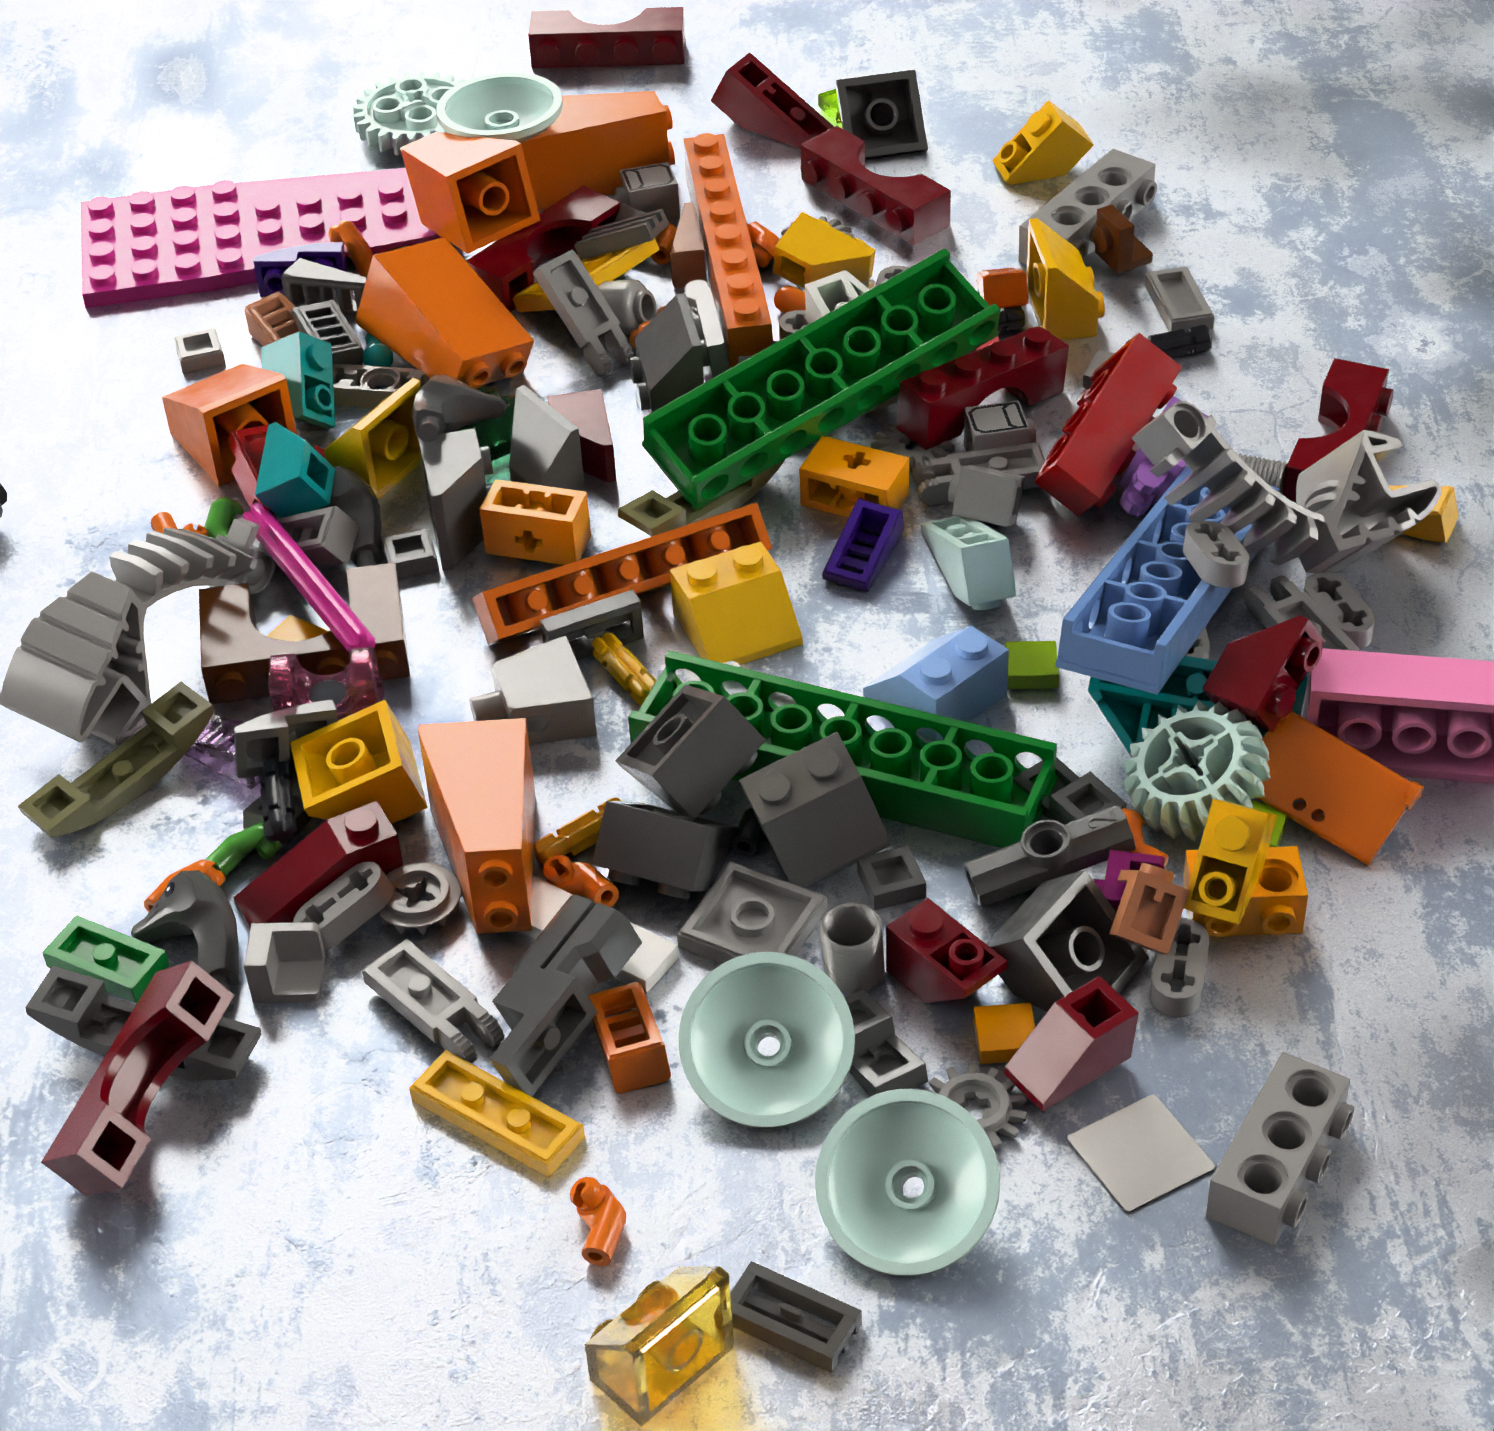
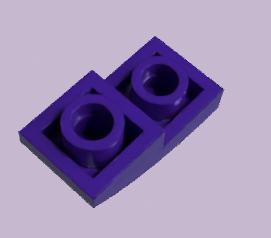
[253,242,348,297]

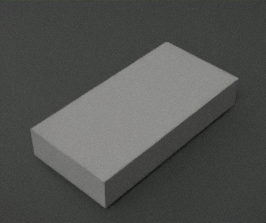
[1144,267,1214,333]

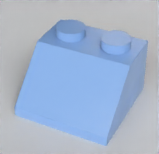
[863,625,1009,742]

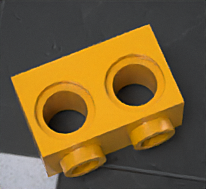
[1182,846,1308,937]

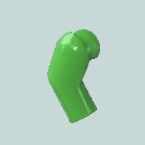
[204,497,244,539]
[205,822,283,877]

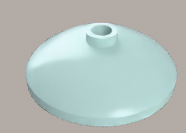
[436,73,563,143]
[678,952,855,1129]
[815,1089,1000,1277]

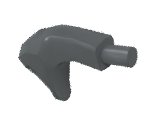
[412,374,506,442]
[317,466,382,567]
[131,870,239,1014]

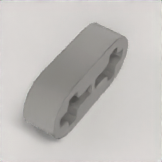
[1182,520,1250,588]
[1304,572,1375,649]
[293,862,394,950]
[1150,918,1209,1017]

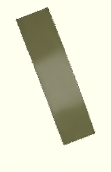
[618,459,785,536]
[17,681,215,838]

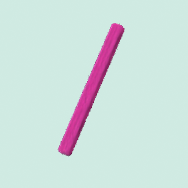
[243,503,376,658]

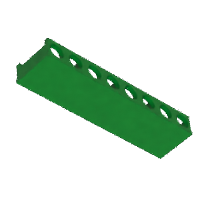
[642,248,1001,511]
[628,650,1058,848]

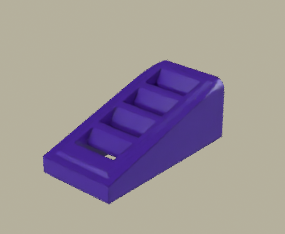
[822,499,904,592]

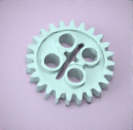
[352,71,466,155]

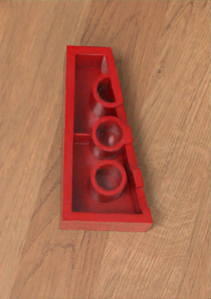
[1034,333,1182,517]

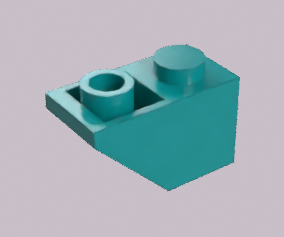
[261,331,335,429]
[255,422,336,518]

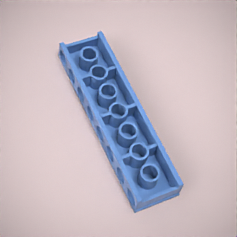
[1055,466,1280,695]

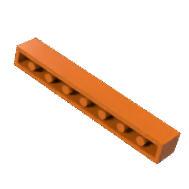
[683,133,773,369]

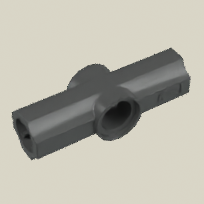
[963,805,1136,908]

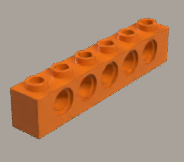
[472,502,773,645]

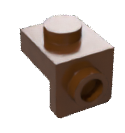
[1093,204,1153,274]

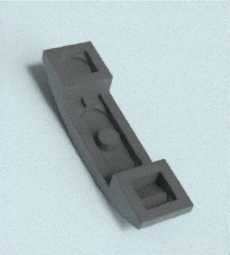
[25,966,262,1080]

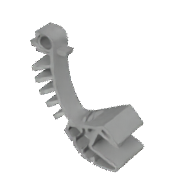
[1132,401,1442,573]
[0,518,277,745]

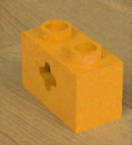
[799,436,909,518]
[480,479,591,565]

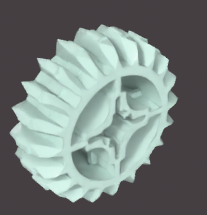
[1123,700,1271,841]

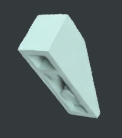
[920,516,1017,610]

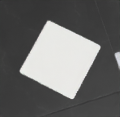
[1067,1094,1215,1212]

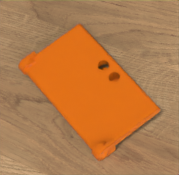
[1257,708,1424,866]

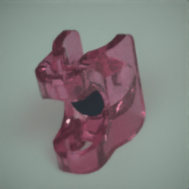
[269,646,385,721]

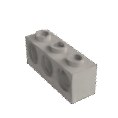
[1206,1052,1354,1246]

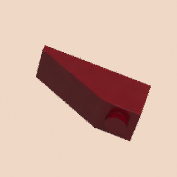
[710,52,834,149]
[233,801,404,931]

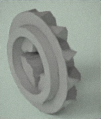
[378,862,462,935]

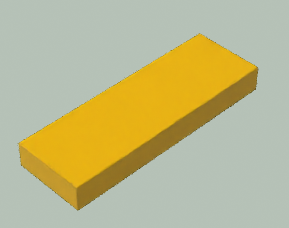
[409,1050,585,1178]

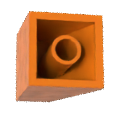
[400,132,541,254]
[162,363,297,487]

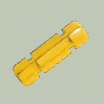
[592,632,657,706]
[533,797,621,867]

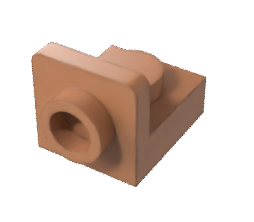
[1109,863,1190,955]

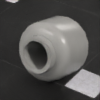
[598,280,656,337]

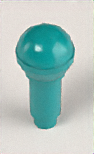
[362,332,394,367]

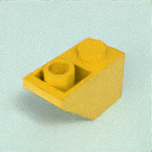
[992,100,1094,185]
[773,212,876,289]
[1184,799,1277,924]

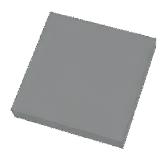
[677,861,827,964]

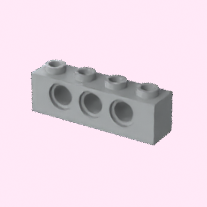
[1018,149,1157,265]

